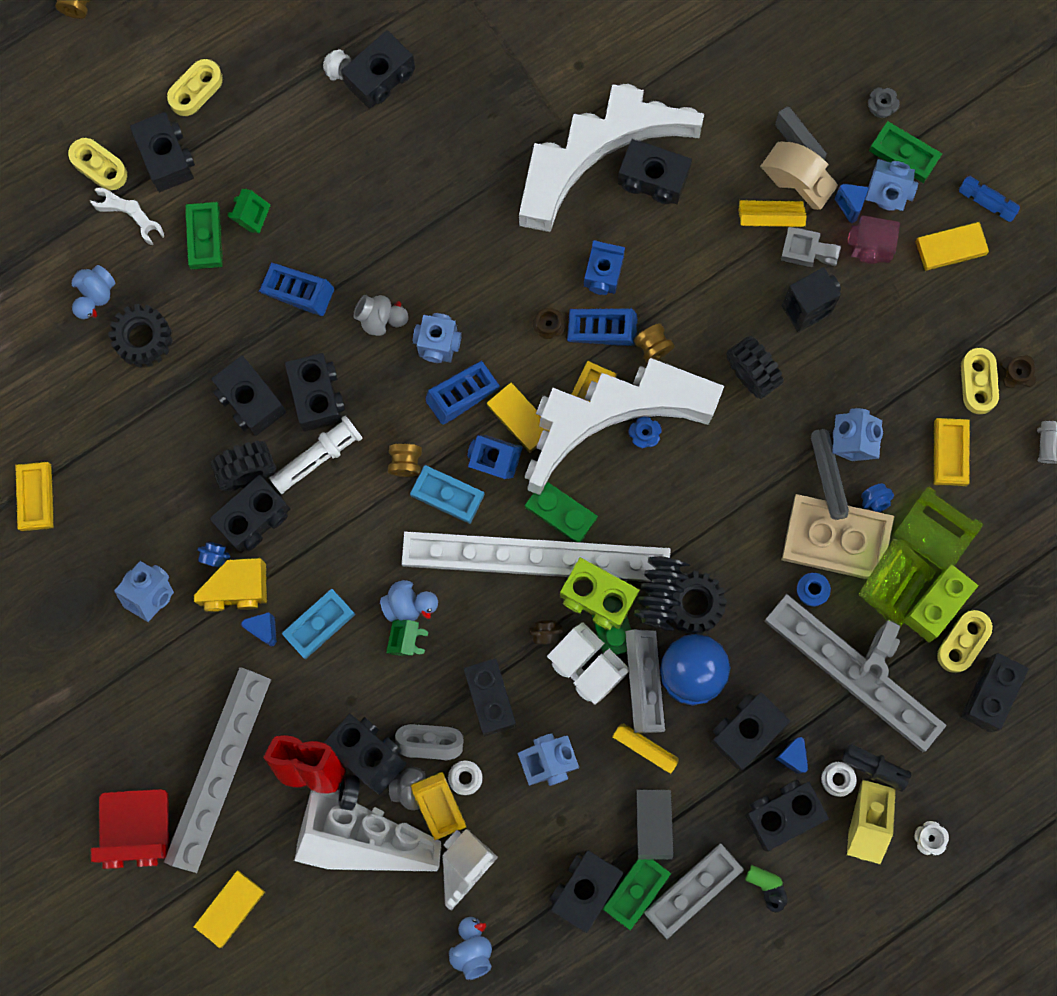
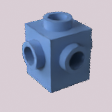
[866,159,918,211]
[413,313,462,363]
[832,408,883,461]
[114,561,174,622]
[518,734,579,786]

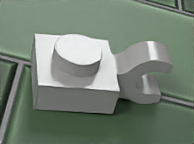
[781,227,841,267]
[859,620,900,685]

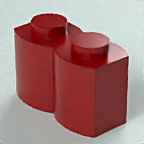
[264,735,346,794]

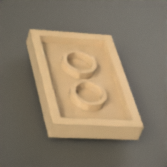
[781,494,894,582]

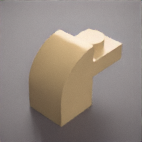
[760,142,838,210]

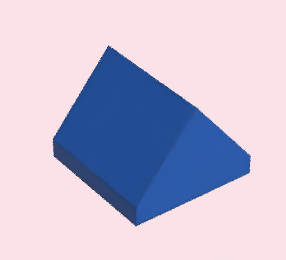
[835,184,869,223]
[241,612,277,646]
[775,737,808,774]

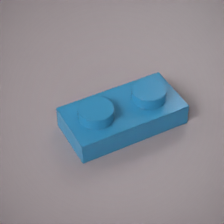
[410,465,485,524]
[282,589,355,660]

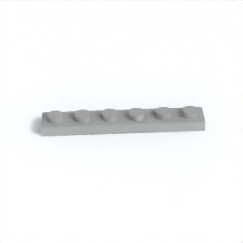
[764,594,946,752]
[164,667,271,873]

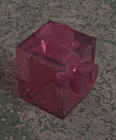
[848,216,900,264]

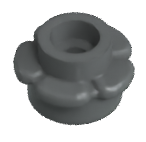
[868,88,900,118]

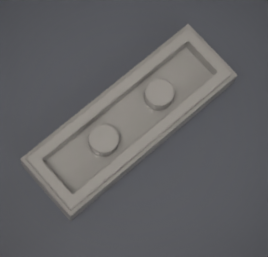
[625,629,665,733]
[644,843,744,939]

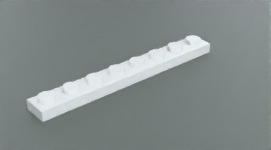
[402,532,670,582]

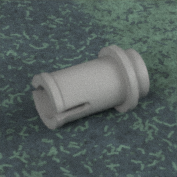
[1037,421,1057,464]

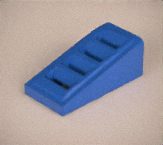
[259,262,334,316]
[567,309,638,346]
[426,361,500,425]

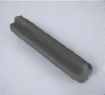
[811,429,849,520]

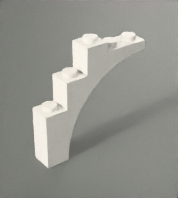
[519,84,704,232]
[525,358,724,495]

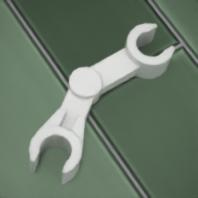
[90,187,164,245]

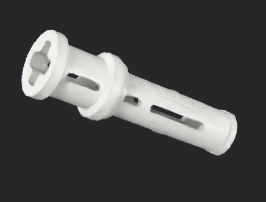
[269,415,363,494]

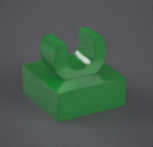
[227,189,271,233]
[386,620,428,656]

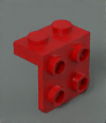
[91,789,169,869]

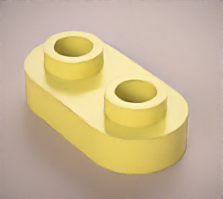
[167,59,223,116]
[68,138,127,190]
[961,348,999,414]
[937,610,992,673]

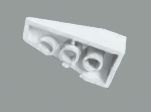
[295,790,441,871]
[443,829,498,910]

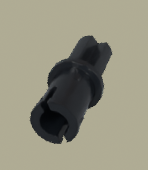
[842,744,911,792]

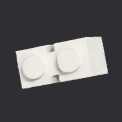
[547,622,629,704]

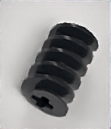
[634,556,691,631]

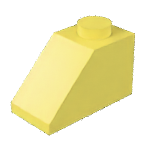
[847,779,896,864]

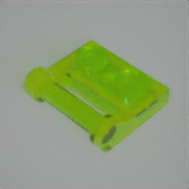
[893,486,984,570]
[858,539,936,628]

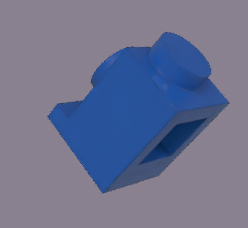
[584,240,625,295]
[468,435,523,479]

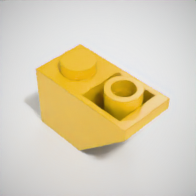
[194,558,267,611]

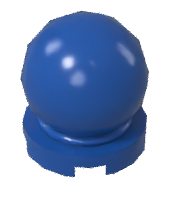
[660,634,730,706]

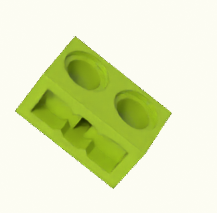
[560,557,640,630]
[903,564,979,642]

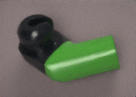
[745,865,787,913]

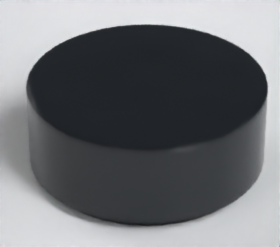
[338,775,360,811]

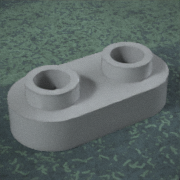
[395,724,463,760]

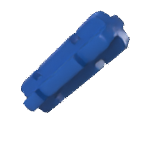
[959,176,1020,222]

